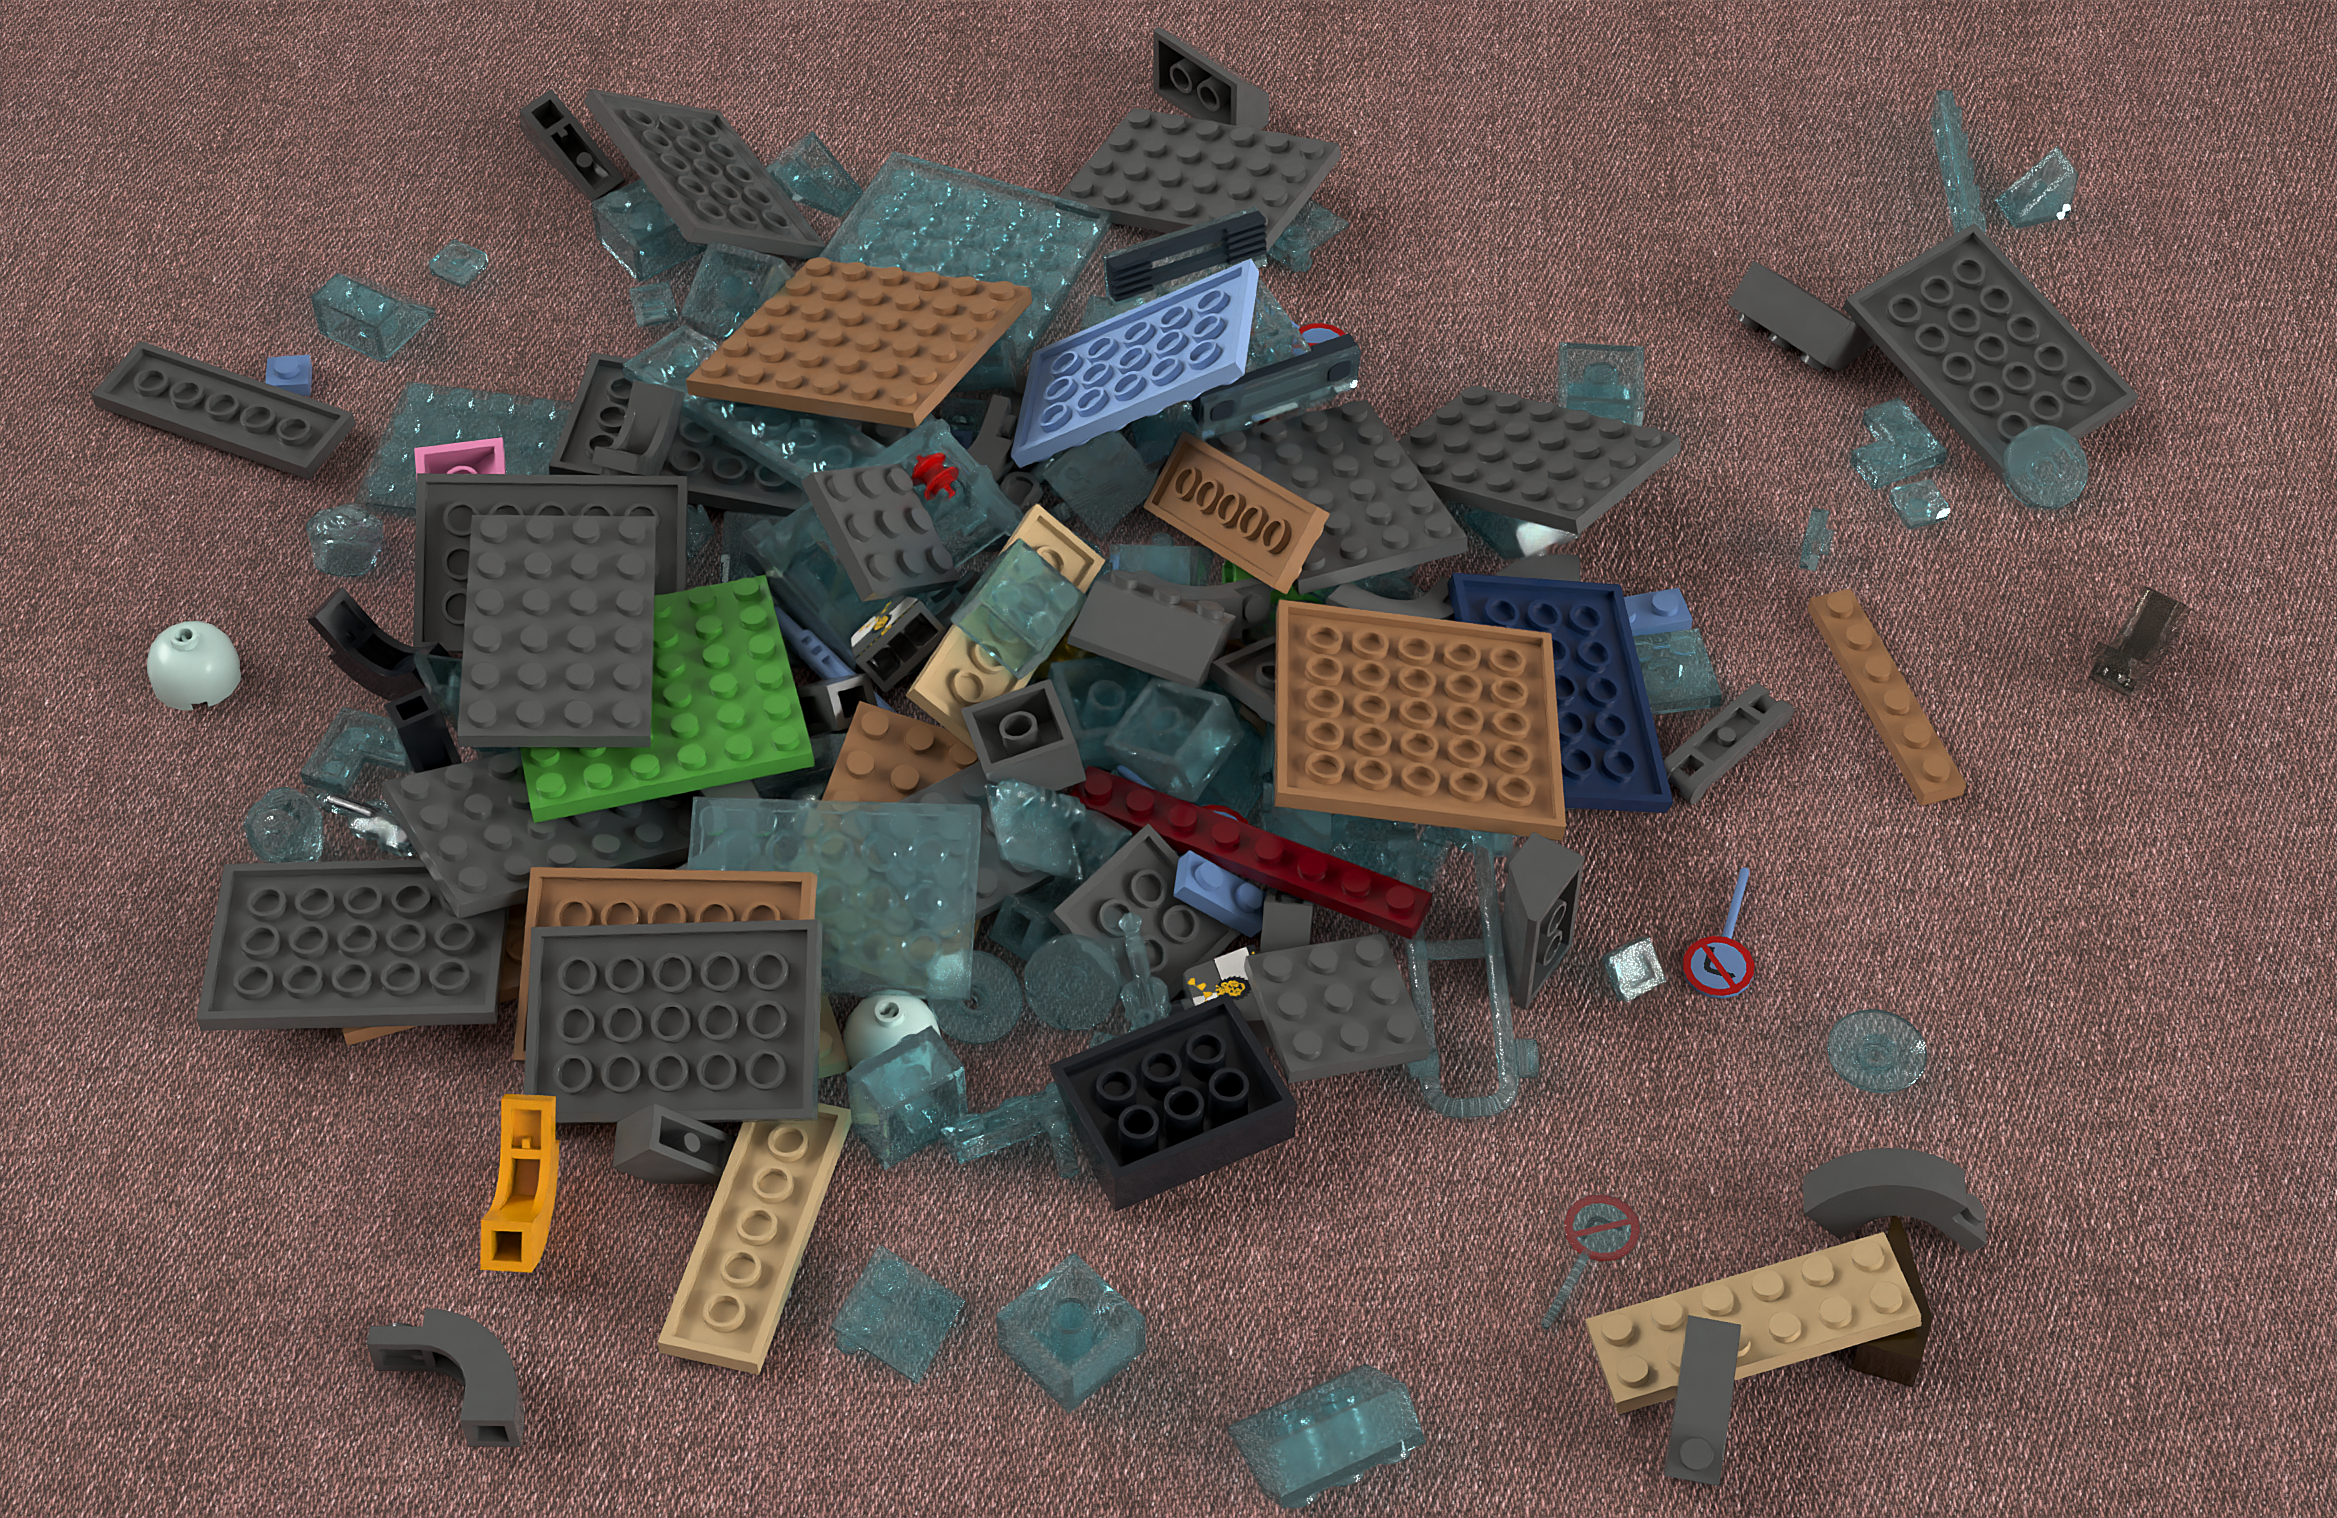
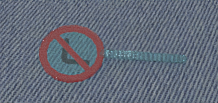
[1541,1194,1640,1329]

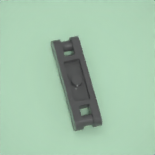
[1663,683,1795,805]

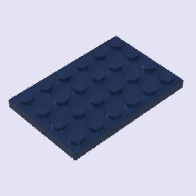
[1447,573,1673,813]

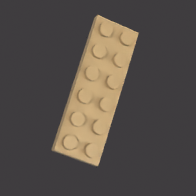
[905,503,1106,753]
[657,1103,852,1375]
[1585,1232,1921,1414]

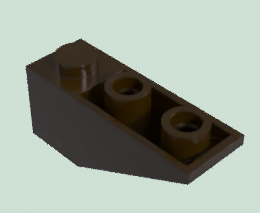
[1850,1216,1932,1388]

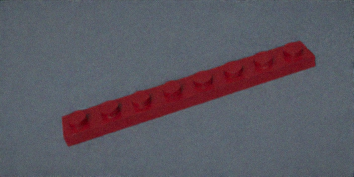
[1067,765,1433,940]

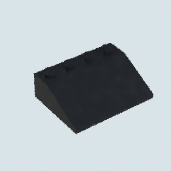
[1050,993,1297,1212]

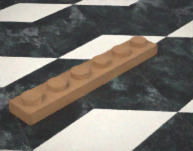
[1807,589,1966,806]

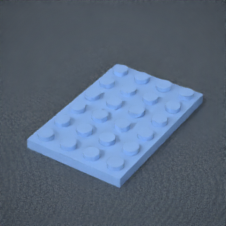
[1011,258,1259,468]

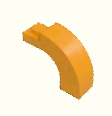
[480,1094,560,1273]

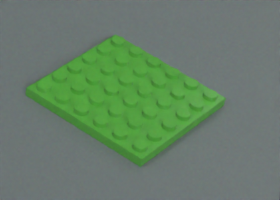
[520,575,815,823]

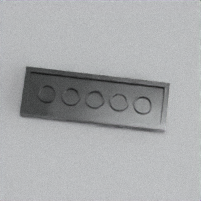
[91,341,356,480]

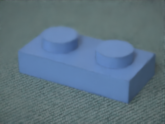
[1624,588,1693,641]
[1173,850,1267,938]

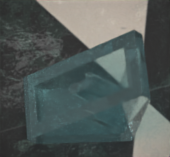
[1995,146,2079,229]

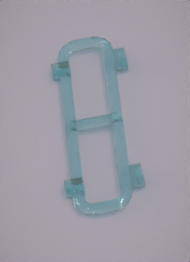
[1385,821,1539,1118]

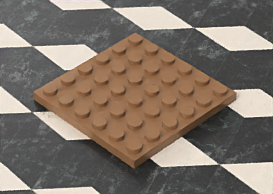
[686,257,1032,429]
[1274,599,1566,841]

